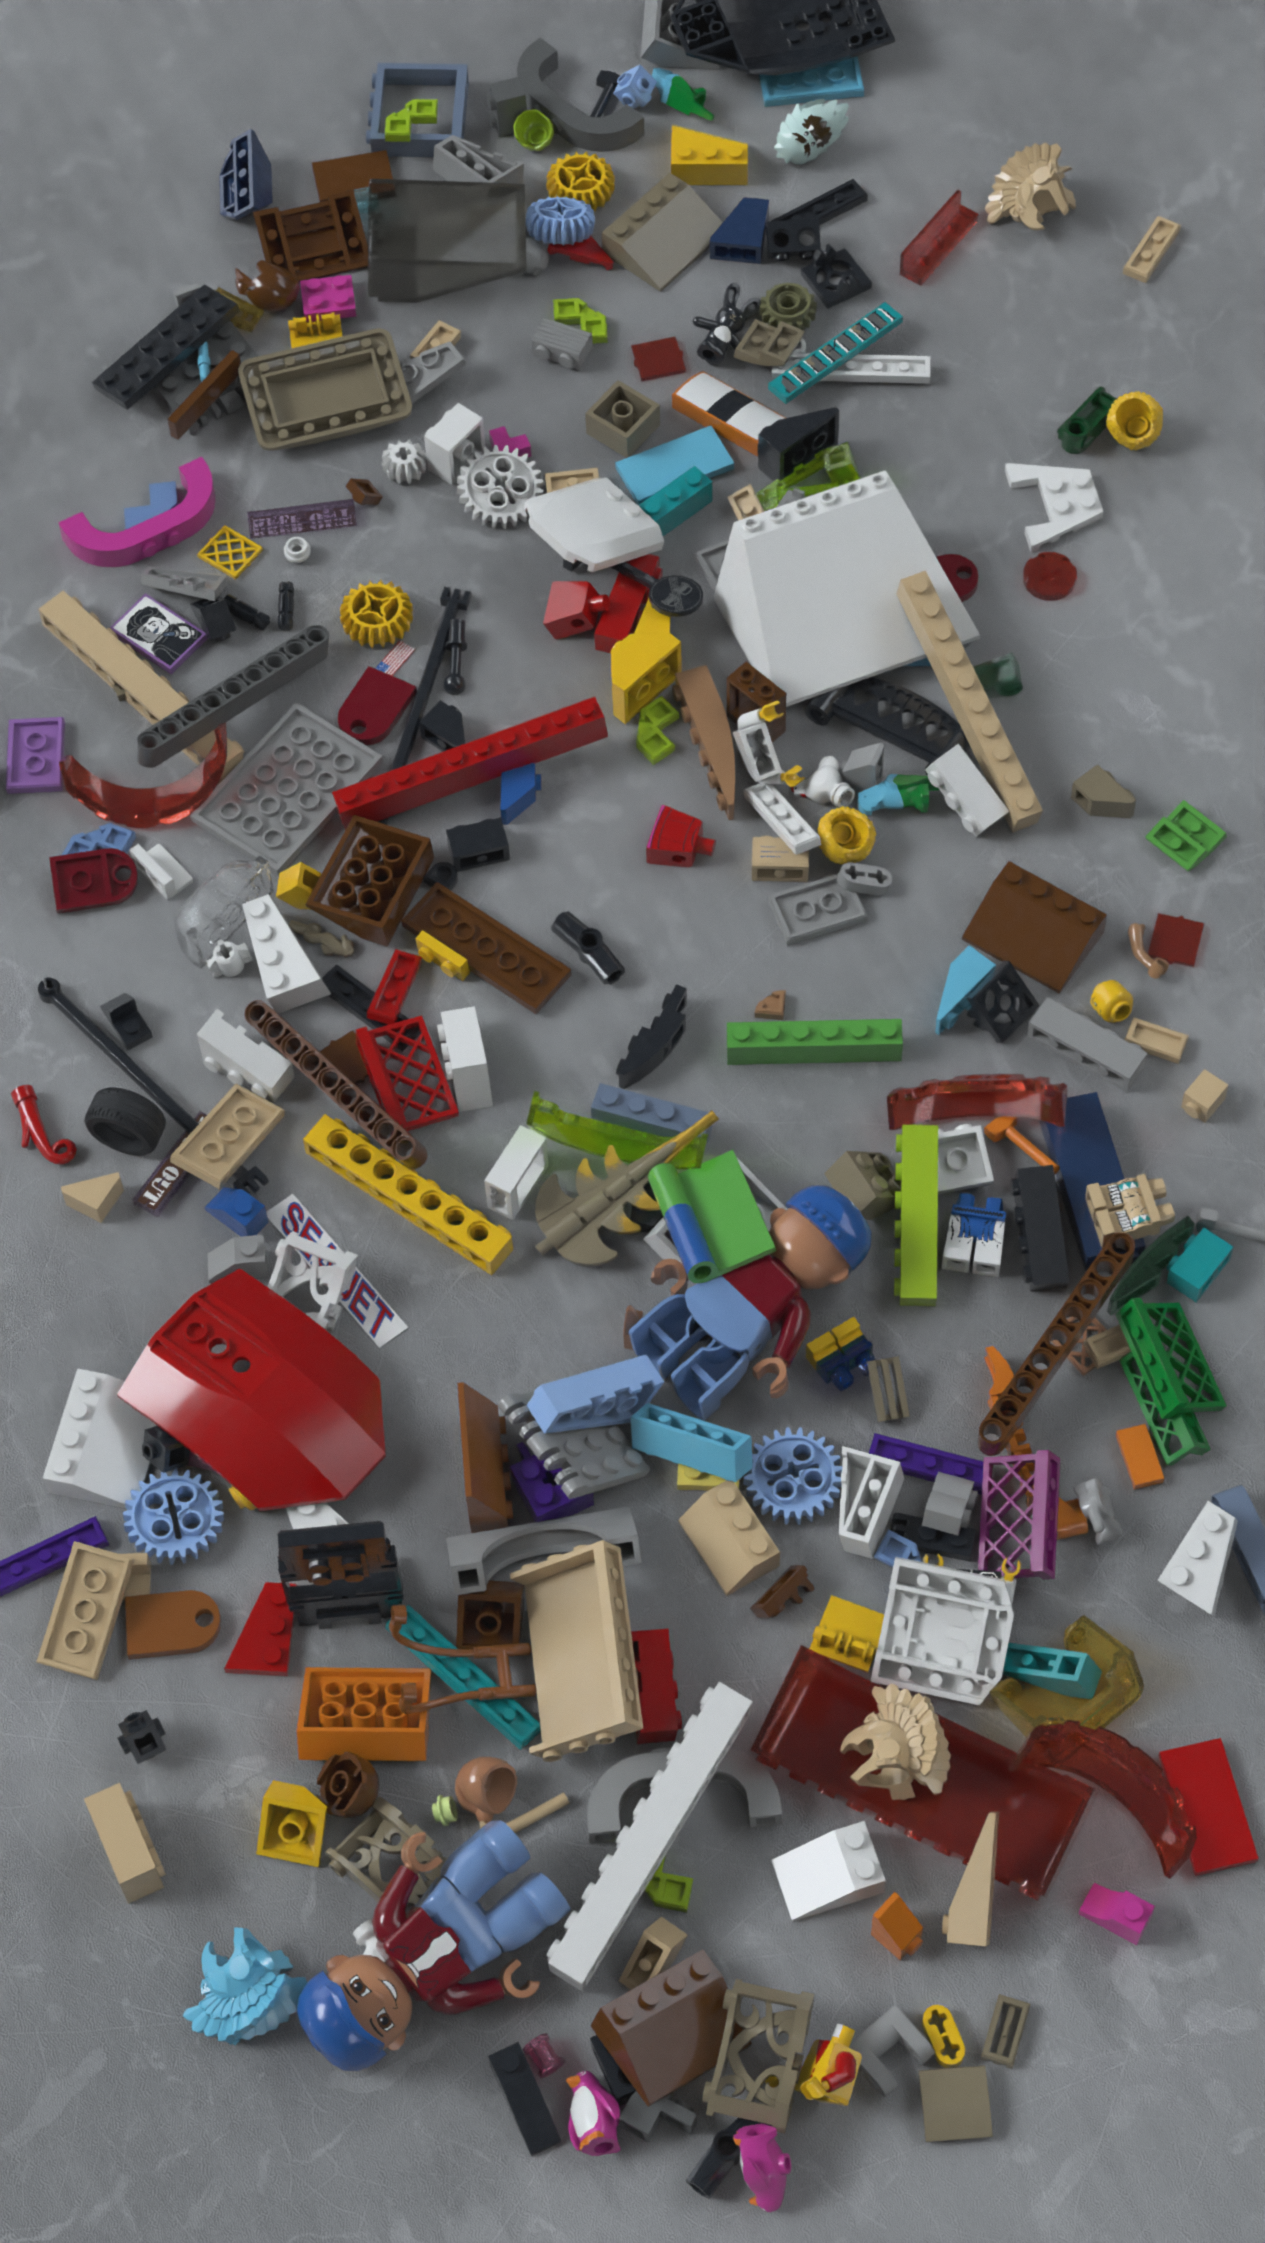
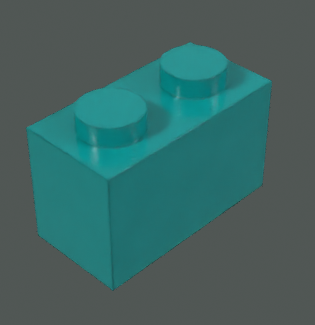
[1166,1227,1234,1303]

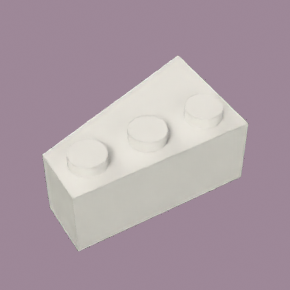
[1157,1501,1238,1617]

